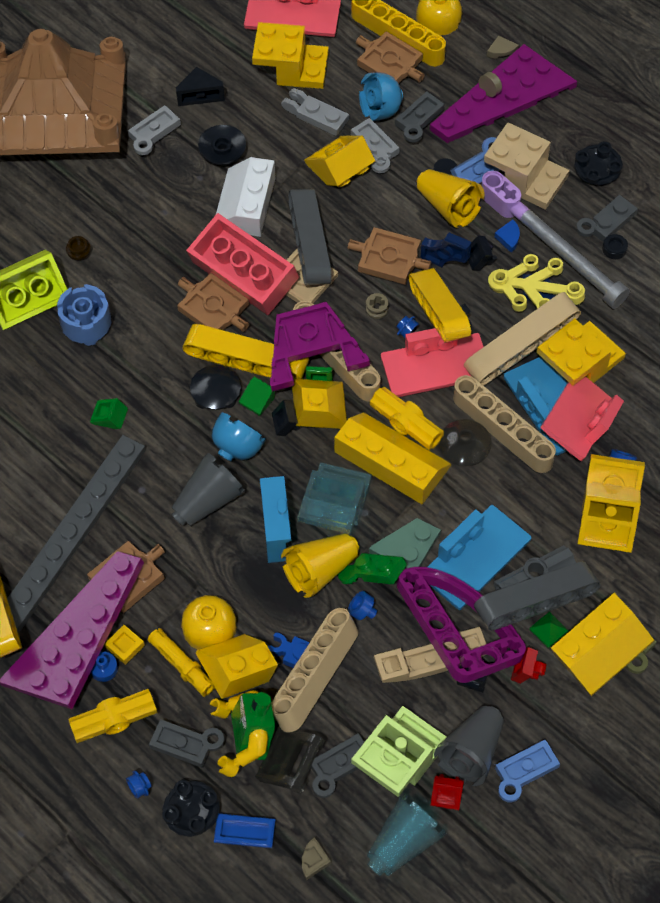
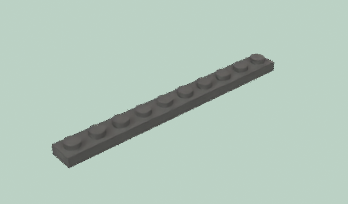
[0,435,146,660]

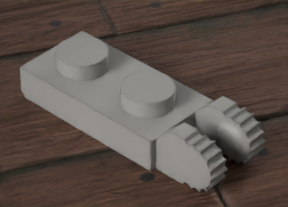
[281,88,349,136]

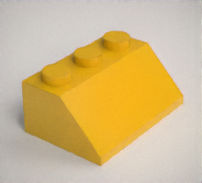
[551,593,654,696]

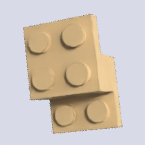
[484,123,569,210]

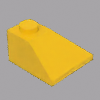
[292,379,347,429]

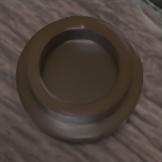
[66,236,91,260]

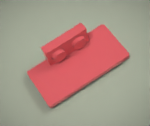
[244,0,341,37]
[381,328,483,397]
[541,376,624,461]

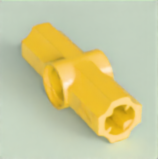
[370,387,444,450]
[68,689,157,743]

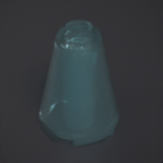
[367,793,447,876]

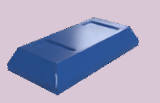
[214,814,275,848]

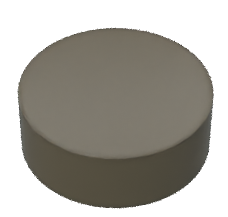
[479,72,502,97]

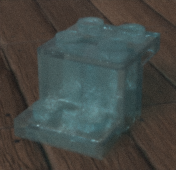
[298,462,371,534]

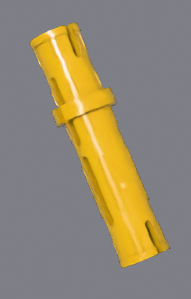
[147,628,215,697]

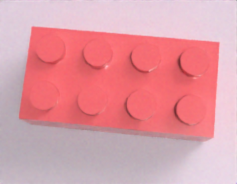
[186,213,299,315]

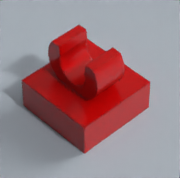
[511,647,547,684]
[430,774,464,810]

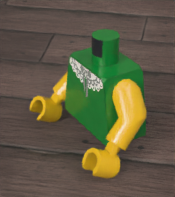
[210,690,275,777]

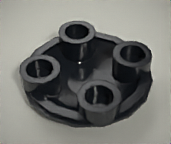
[574,141,623,185]
[190,365,241,410]
[162,780,220,837]

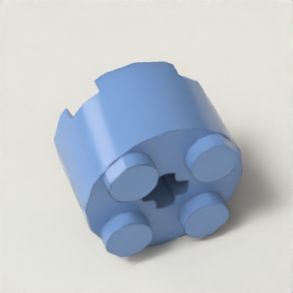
[57,284,111,346]

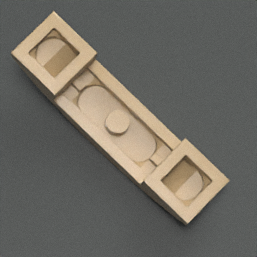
[374,627,486,683]

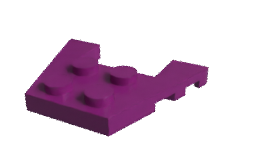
[270,302,370,391]

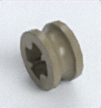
[366,293,388,319]

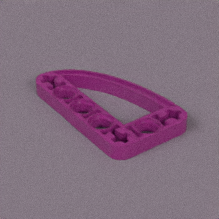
[397,567,526,683]

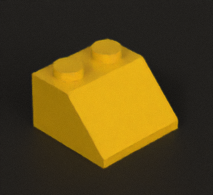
[304,135,375,187]
[196,634,278,699]

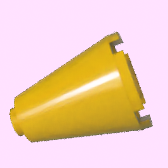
[417,169,485,228]
[281,533,359,598]

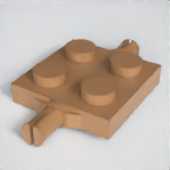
[356,31,425,84]
[348,227,431,285]
[177,273,249,332]
[87,541,165,613]

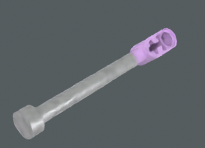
[482,171,630,309]

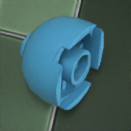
[359,72,403,121]
[212,412,266,462]

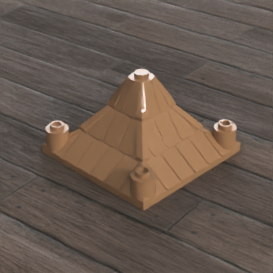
[0,29,126,155]

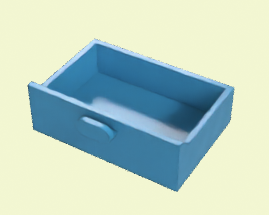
[260,476,291,563]

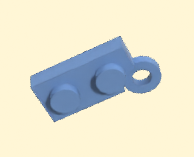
[450,137,500,183]
[495,739,560,802]

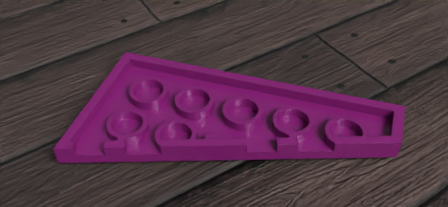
[430,44,577,143]
[0,551,144,709]

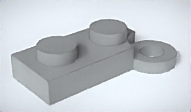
[128,105,181,155]

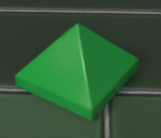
[529,612,569,649]

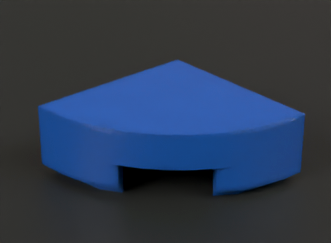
[495,219,520,253]

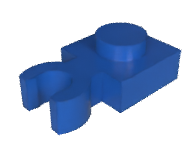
[268,633,310,668]

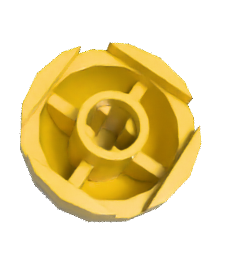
[416,0,462,36]
[181,595,236,650]

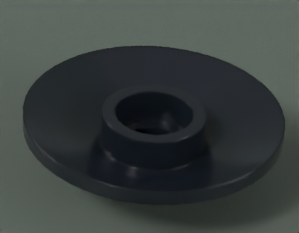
[198,125,246,165]

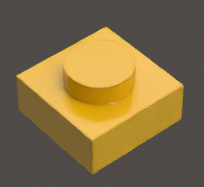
[105,625,145,665]

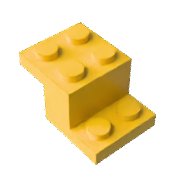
[252,22,329,89]
[537,318,626,386]
[578,454,645,553]

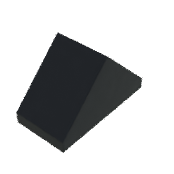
[176,67,225,106]

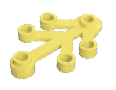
[488,254,585,312]

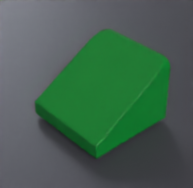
[306,366,333,381]
[239,376,275,416]
[90,398,128,429]

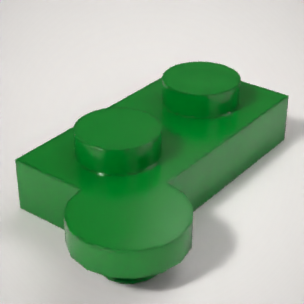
[338,553,407,585]

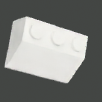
[216,157,275,237]

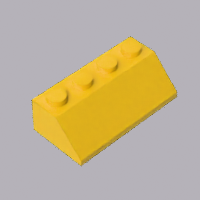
[334,412,451,505]

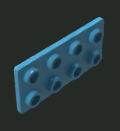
[503,356,567,456]
[428,505,531,610]

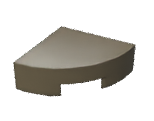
[487,36,519,59]
[302,837,331,880]

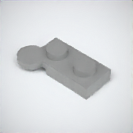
[351,118,399,173]

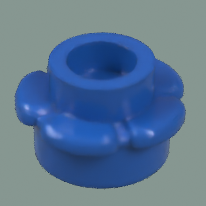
[396,316,419,338]
[126,770,151,799]

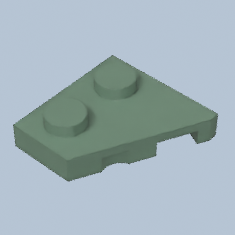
[369,518,441,569]

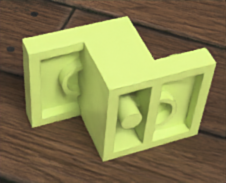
[351,706,447,797]

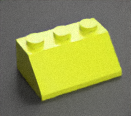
[0,250,67,330]

